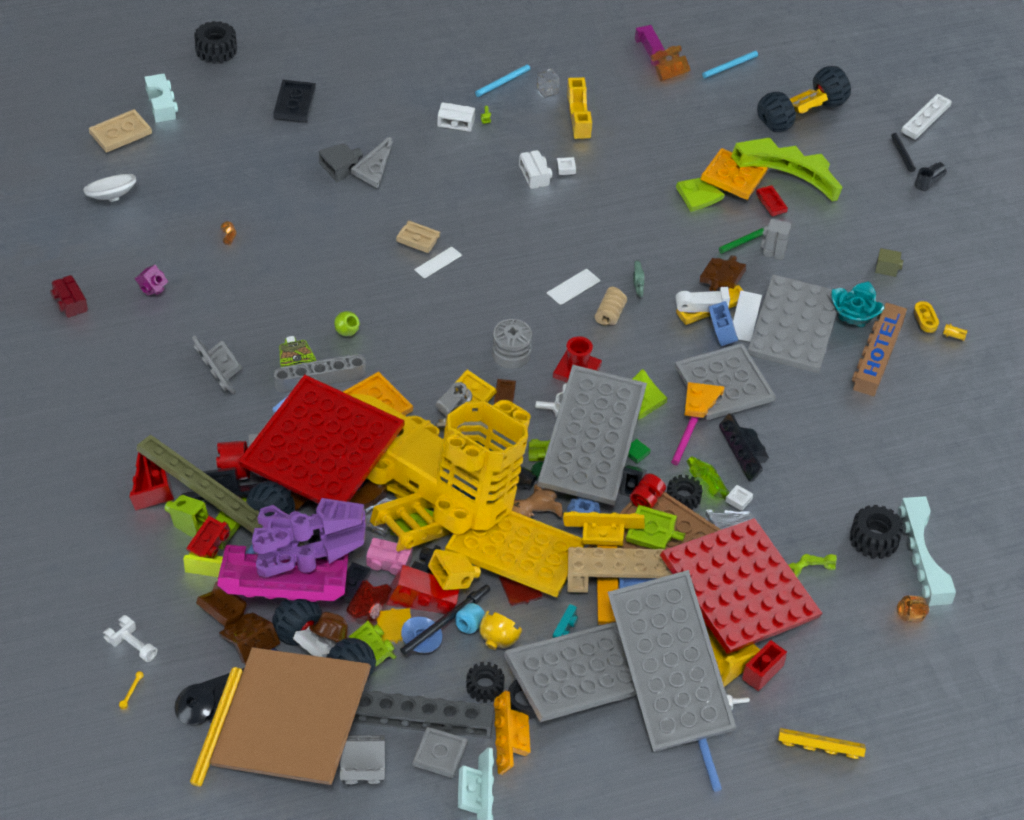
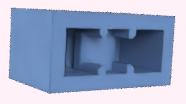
[709,301,739,346]

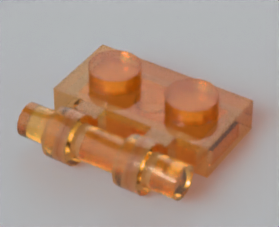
[651,45,691,82]

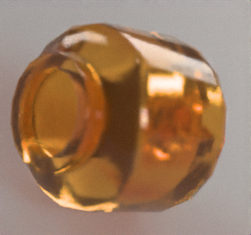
[897,595,929,622]

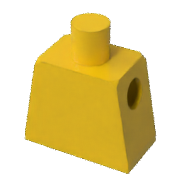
[428,549,481,590]

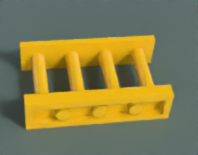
[370,493,452,552]

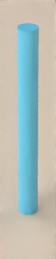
[702,51,758,79]
[475,64,530,97]

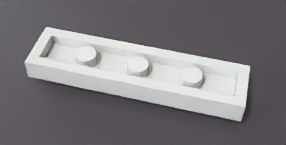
[901,94,952,140]

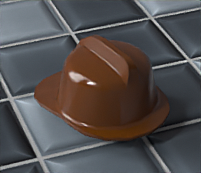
[309,612,348,643]

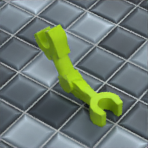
[788,554,837,578]

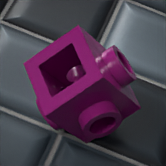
[134,264,168,296]

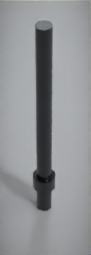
[400,584,491,655]

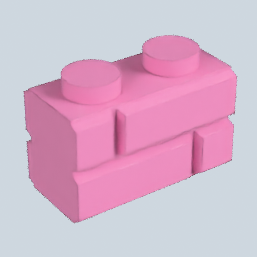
[366,538,413,575]

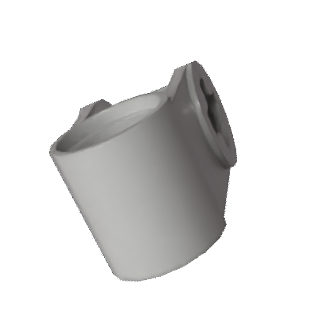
[435,382,472,417]

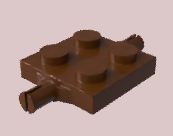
[700,255,746,292]

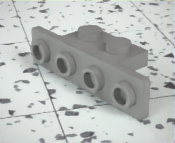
[192,335,242,394]

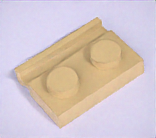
[396,220,440,253]

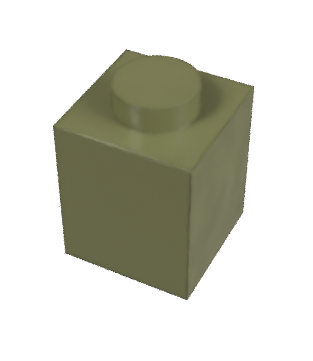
[875,248,904,277]

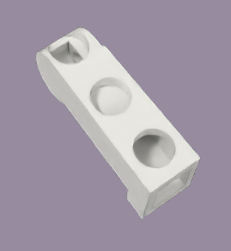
[675,287,730,312]

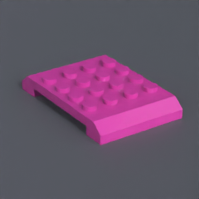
[218,545,349,602]

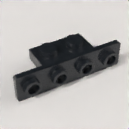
[719,413,769,482]
[180,467,259,502]

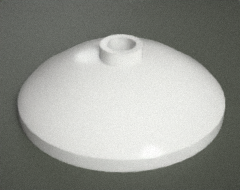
[83,174,136,202]

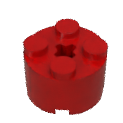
[216,441,250,480]

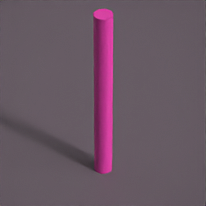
[671,416,699,465]

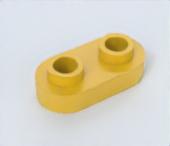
[913,301,939,333]

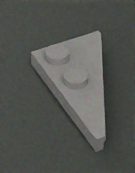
[351,137,393,188]

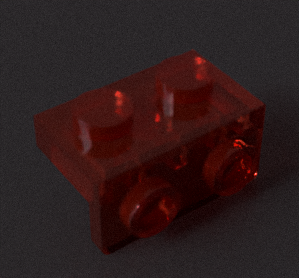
[346,580,392,624]

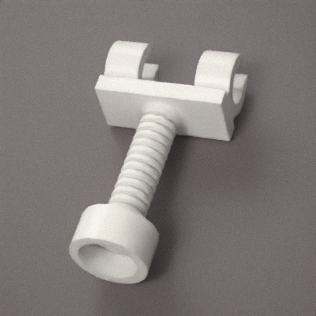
[103,615,158,662]

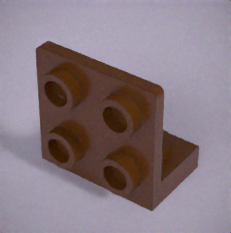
[219,612,280,665]

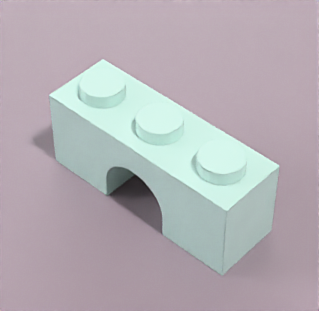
[144,74,178,123]

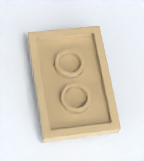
[89,109,152,153]

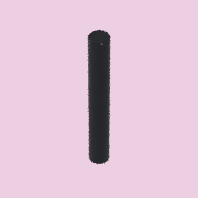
[891,133,916,172]

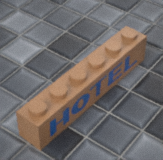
[852,302,907,397]

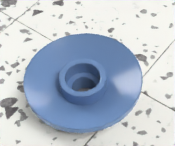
[401,617,442,653]

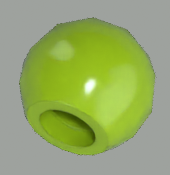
[334,311,360,337]

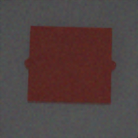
[499,576,543,607]

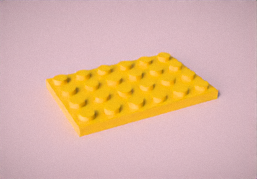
[445,500,586,597]

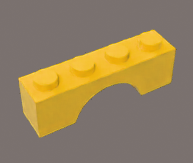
[567,77,592,139]

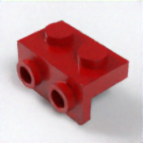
[186,516,230,559]

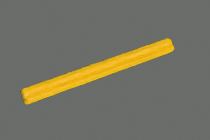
[190,667,243,787]

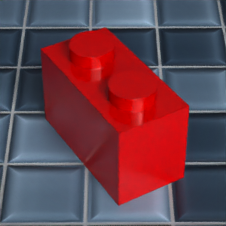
[742,640,787,691]

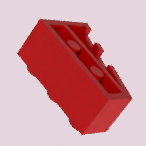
[129,452,174,511]
[386,565,459,614]

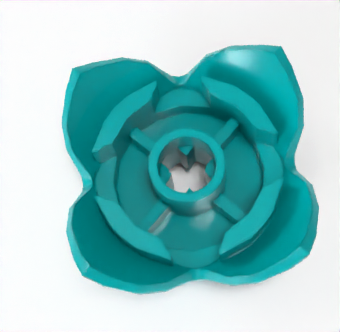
[831,281,885,327]

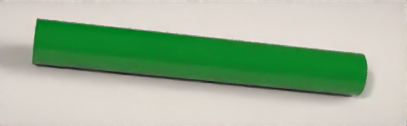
[719,228,764,254]

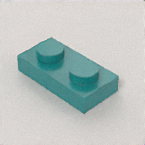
[552,604,578,638]

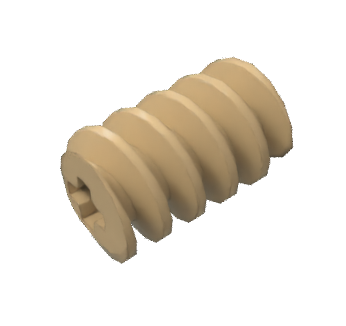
[595,286,627,325]

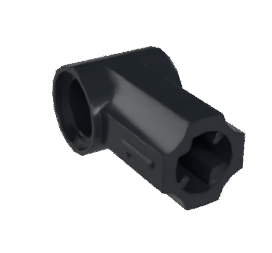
[915,162,947,190]

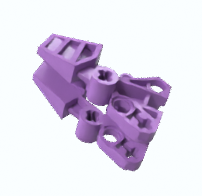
[252,498,366,577]

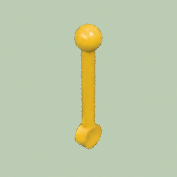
[119,671,144,710]

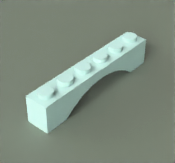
[898,496,956,606]

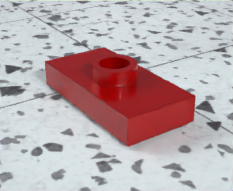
[756,185,788,216]

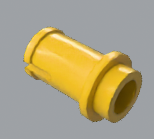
[943,323,968,341]

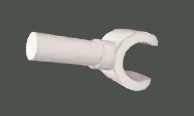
[727,695,750,710]

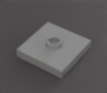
[412,727,468,779]

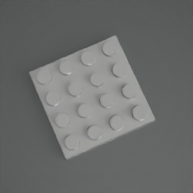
[675,343,776,421]

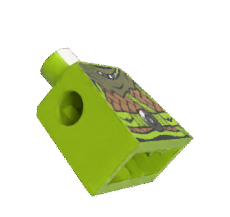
[279,336,317,367]

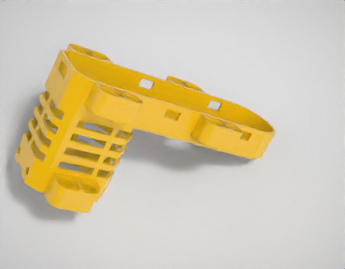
[351,394,531,534]

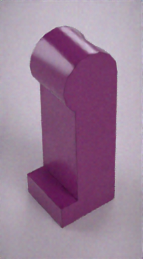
[635,25,666,66]

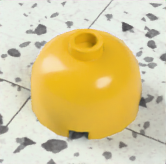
[479,611,522,650]

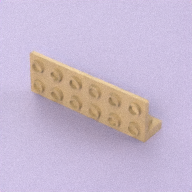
[568,547,672,593]

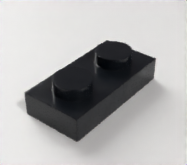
[339,562,371,604]

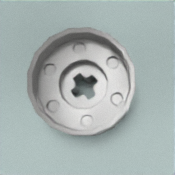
[492,319,532,369]

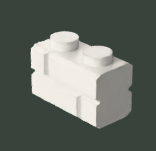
[437,102,475,132]
[519,150,552,189]

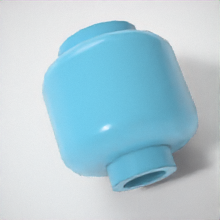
[455,603,485,634]

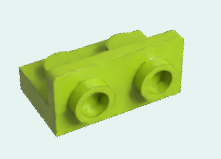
[349,621,397,667]

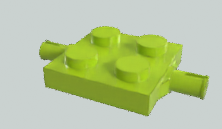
[626,505,686,550]

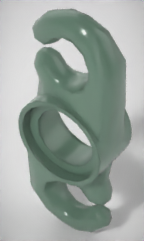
[633,260,644,298]

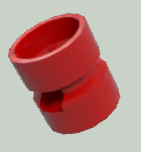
[630,473,666,509]

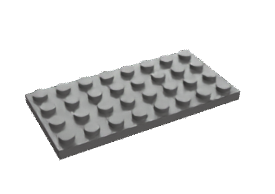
[537,365,647,506]
[608,570,736,752]

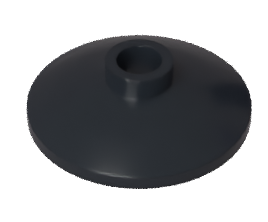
[174,684,215,725]

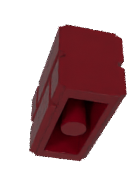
[50,275,88,318]

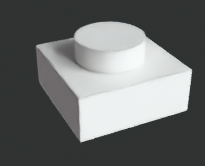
[557,157,576,175]
[725,485,753,511]

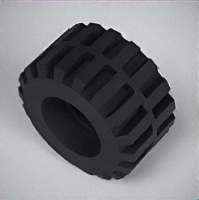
[194,21,237,63]
[850,505,904,559]

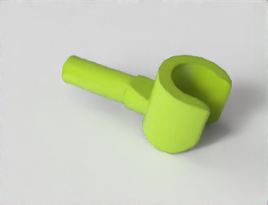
[481,106,491,124]

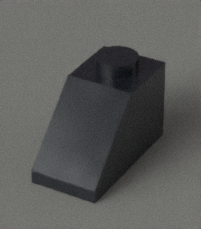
[620,465,647,497]

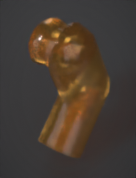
[221,221,237,245]

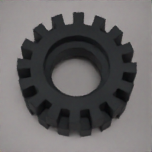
[666,475,703,510]
[466,662,505,703]

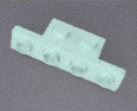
[458,747,494,820]

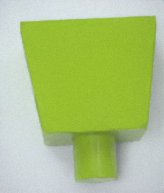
[165,495,208,538]

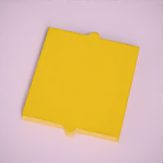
[376,608,411,644]

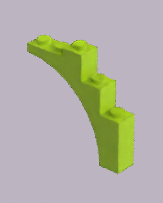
[731,138,843,201]

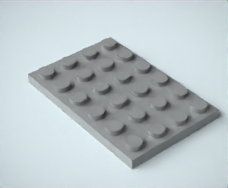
[748,274,838,373]
[504,622,637,722]

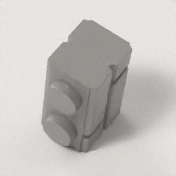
[761,218,792,260]

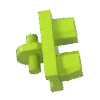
[528,439,550,461]

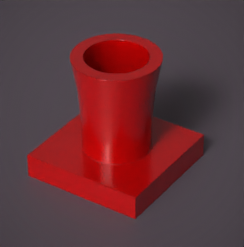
[553,336,602,383]

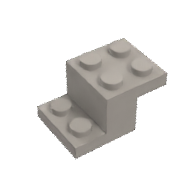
[340,735,385,784]

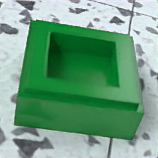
[628,439,651,464]

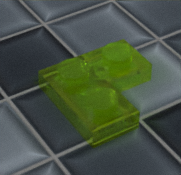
[686,456,729,499]

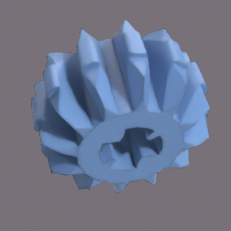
[567,496,601,529]

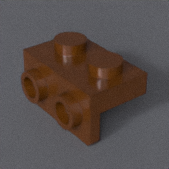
[196,581,247,626]

